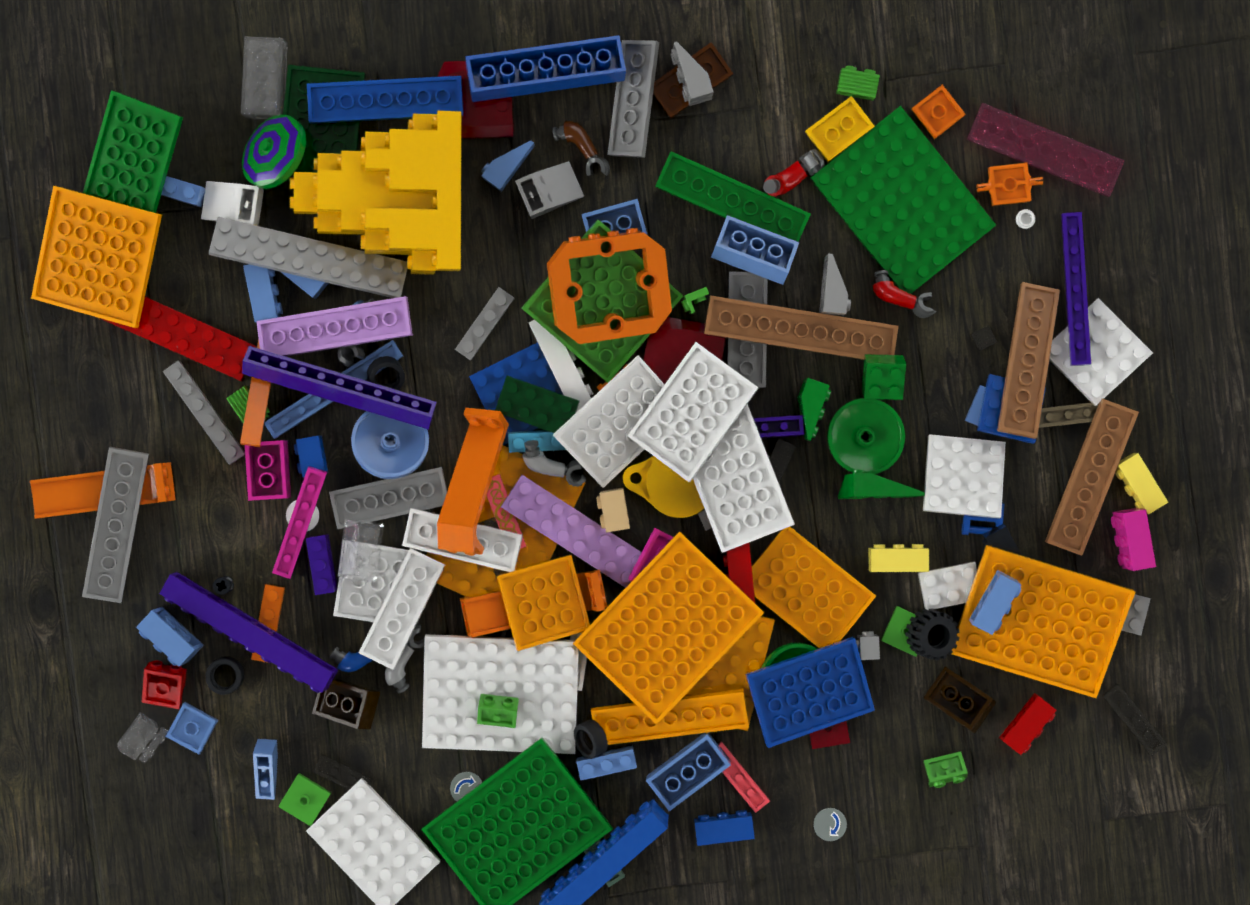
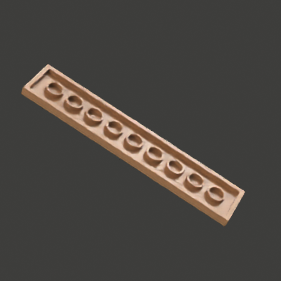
[704,295,899,360]

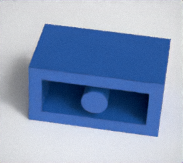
[294,436,328,477]

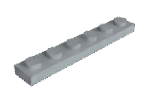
[163,360,245,465]

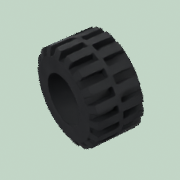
[905,609,960,660]

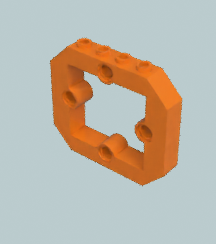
[547,228,672,344]

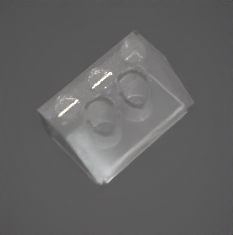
[338,519,383,583]

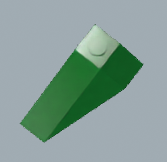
[838,470,925,499]

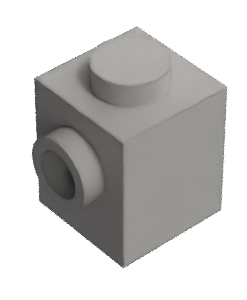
[856,631,880,660]

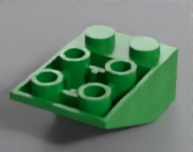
[798,378,831,441]

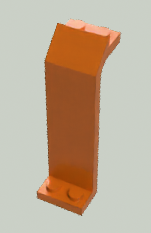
[437,408,509,556]
[30,462,176,519]
[460,570,608,638]

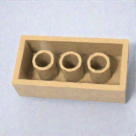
[596,487,630,533]

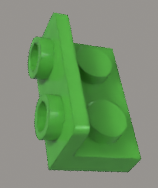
[681,287,709,314]
[477,694,519,728]
[923,751,968,788]

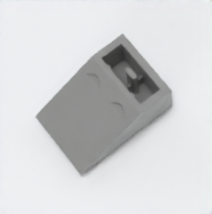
[671,42,714,106]
[515,161,584,219]

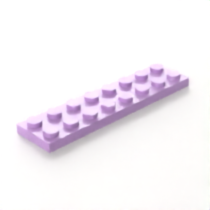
[257,296,413,356]
[501,475,642,588]

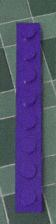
[1061,212,1091,366]

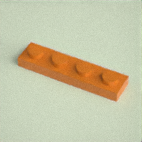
[251,584,285,663]

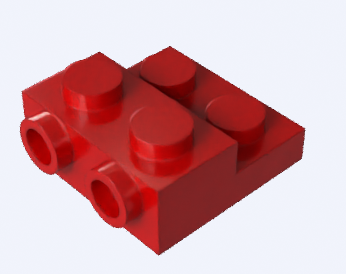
[142,660,187,709]

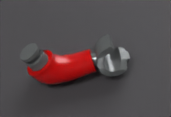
[763,149,825,196]
[873,270,937,318]

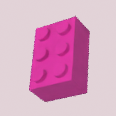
[245,440,291,501]
[1111,508,1156,571]

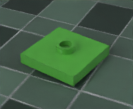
[881,606,917,657]
[278,773,332,826]

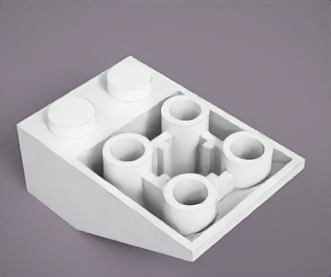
[201,181,264,226]

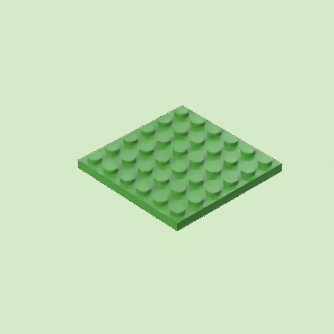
[522,220,683,383]

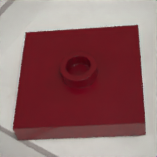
[809,721,850,749]

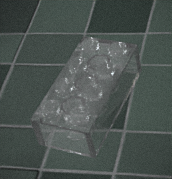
[241,36,288,119]

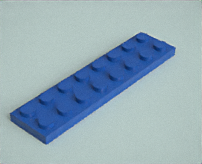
[307,76,464,124]

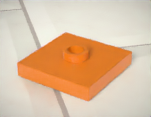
[911,84,966,139]

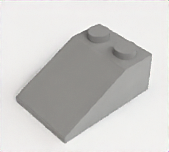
[819,253,851,317]

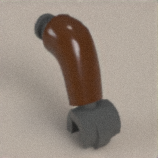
[553,121,610,176]

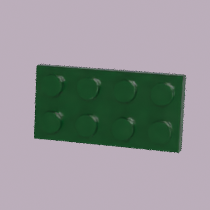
[495,375,580,433]

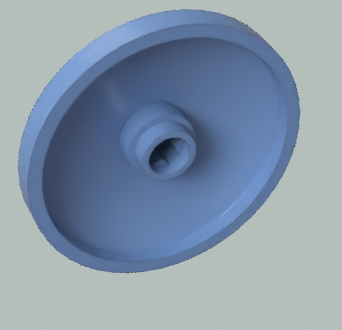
[351,411,429,479]

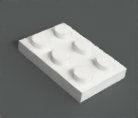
[918,562,977,610]

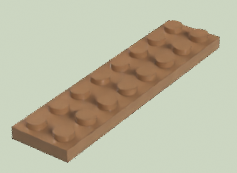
[997,282,1060,439]
[1045,399,1139,556]

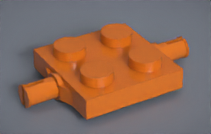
[976,163,1043,206]

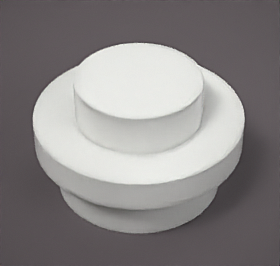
[1016,209,1035,229]

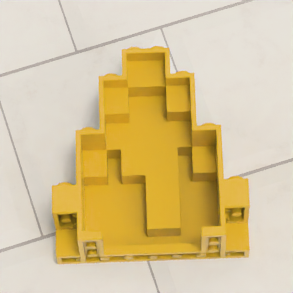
[290,111,461,274]

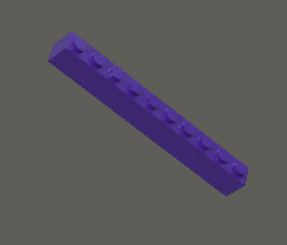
[242,346,437,430]
[159,572,338,693]

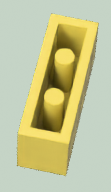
[1115,453,1168,515]
[868,544,929,572]

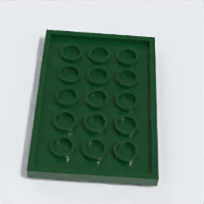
[283,65,366,182]

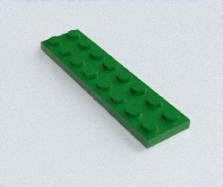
[655,151,811,242]

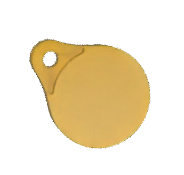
[623,456,704,518]

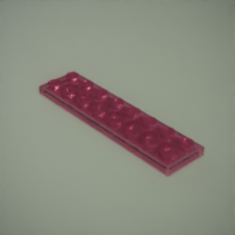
[966,103,1125,197]

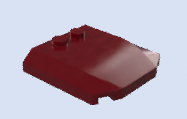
[437,61,514,139]
[643,317,726,384]

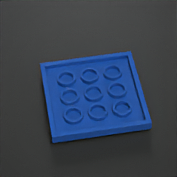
[469,342,564,445]

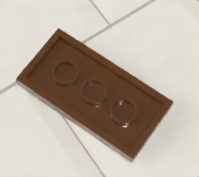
[653,42,733,119]

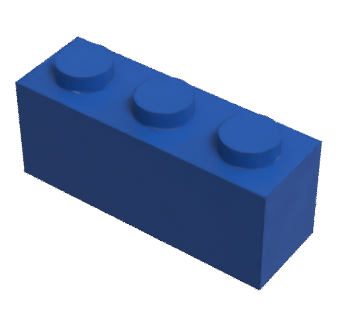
[694,810,755,846]

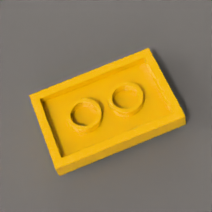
[805,96,875,162]

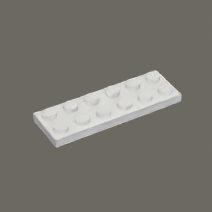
[402,508,523,572]
[359,548,445,670]

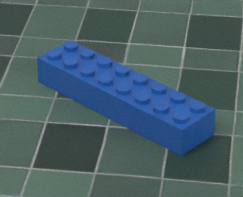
[465,35,626,102]
[539,799,669,905]

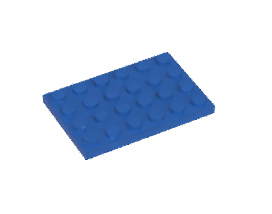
[746,637,875,748]

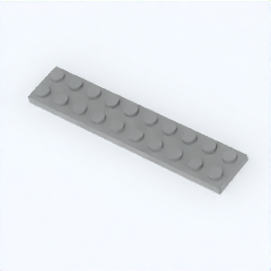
[209,217,407,298]

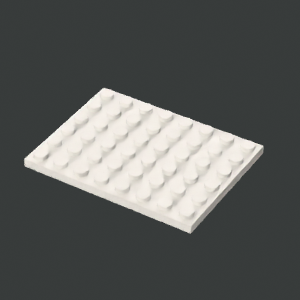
[422,634,579,754]

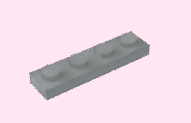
[455,287,515,361]

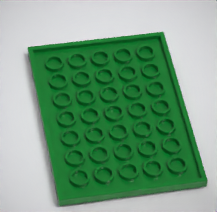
[810,106,996,294]
[421,737,613,905]

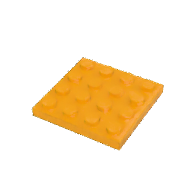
[497,555,590,651]

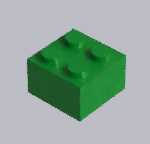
[862,354,906,400]

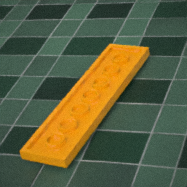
[591,689,749,745]

